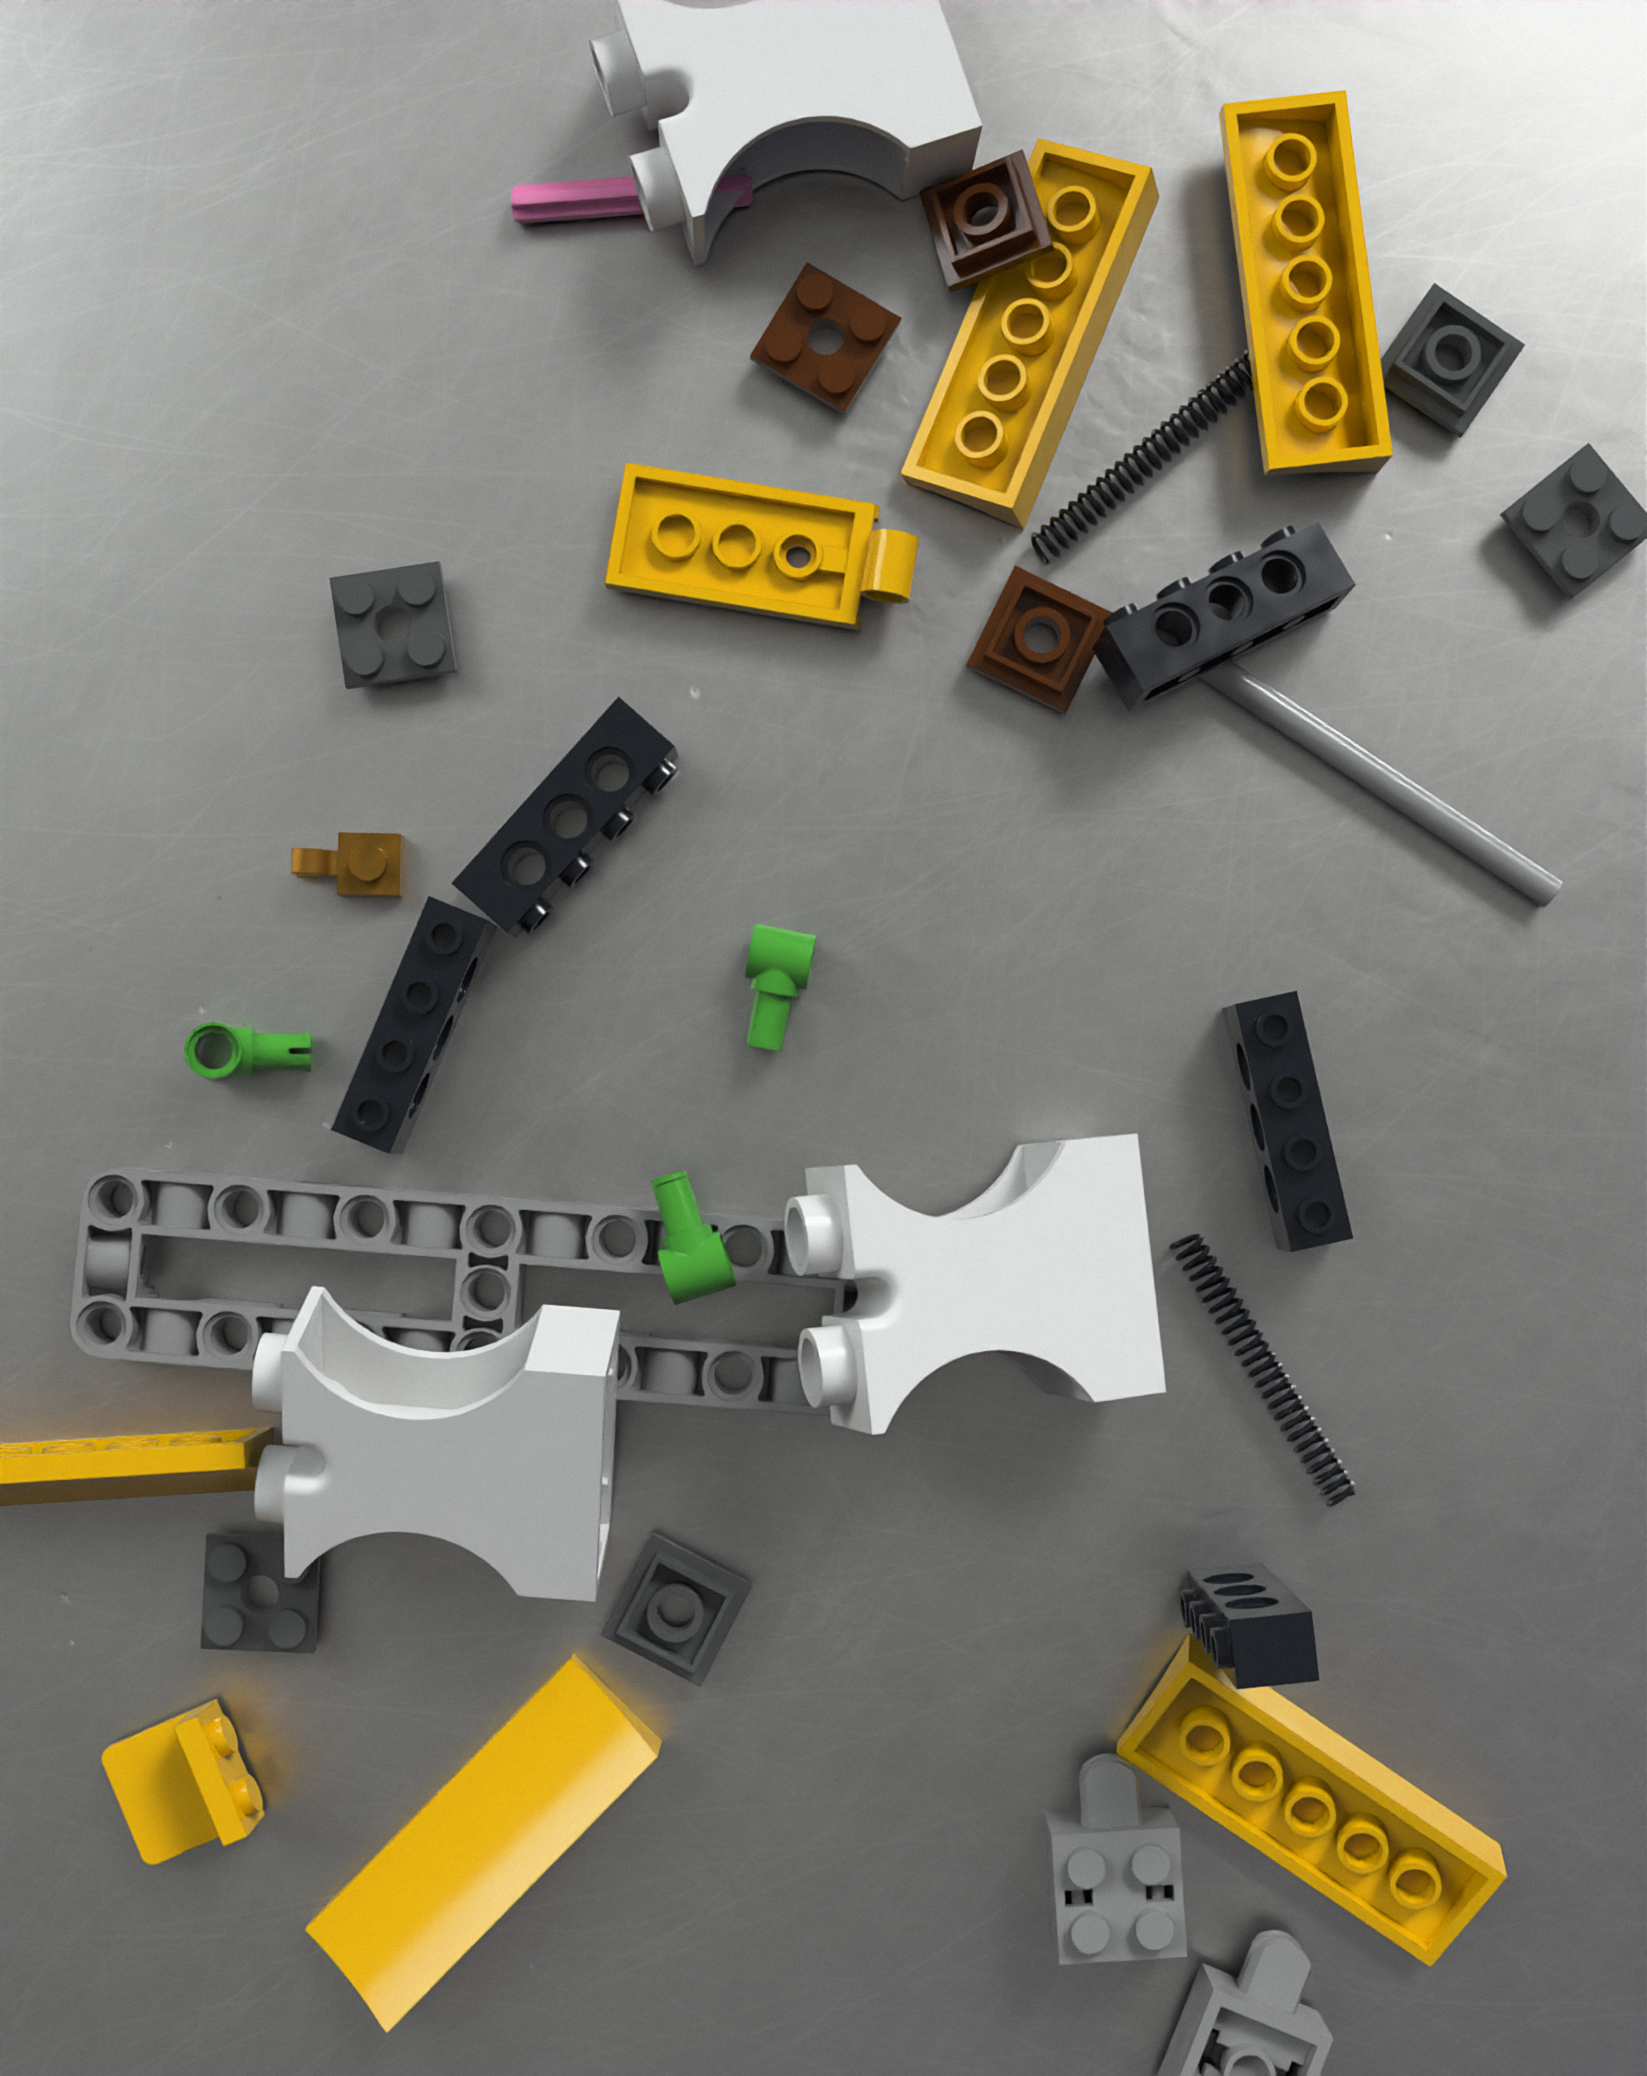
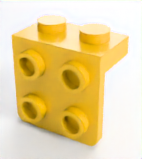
[101,1699,265,1865]

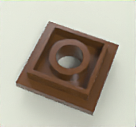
[920,149,1055,292]
[750,262,902,415]
[966,565,1113,714]

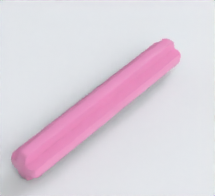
[511,168,753,224]

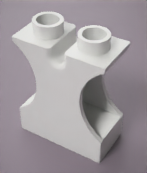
[589,0,983,266]
[784,1133,1166,1435]
[252,1286,620,1602]

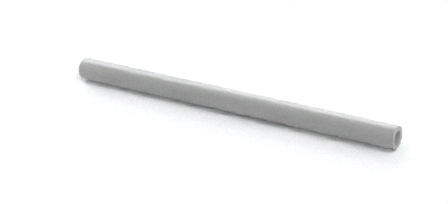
[1156,629,1562,907]

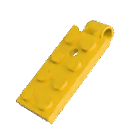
[605,462,919,631]

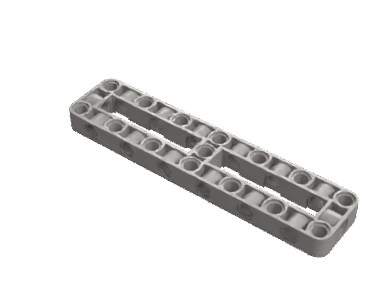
[70,1168,858,1416]

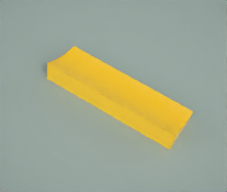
[1219,90,1393,476]
[900,138,1160,530]
[0,1427,274,1506]
[1116,1633,1507,1967]
[305,1653,662,2033]

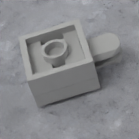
[1044,1753,1188,1965]
[1157,1930,1334,2076]

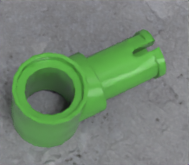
[745,923,817,1051]
[184,1022,312,1080]
[651,1170,737,1305]

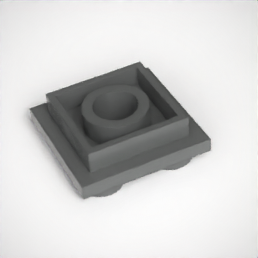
[1381,283,1525,438]
[1500,443,1647,600]
[329,561,457,689]
[601,1532,753,1687]
[200,1533,321,1654]

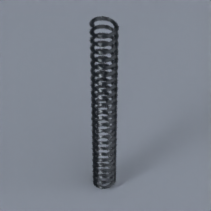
[1031,350,1254,564]
[1169,1234,1355,1507]

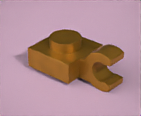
[291,832,404,898]

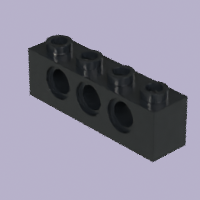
[1092,522,1356,712]
[451,696,678,938]
[331,896,497,1154]
[1222,991,1353,1252]
[1180,1563,1320,1689]

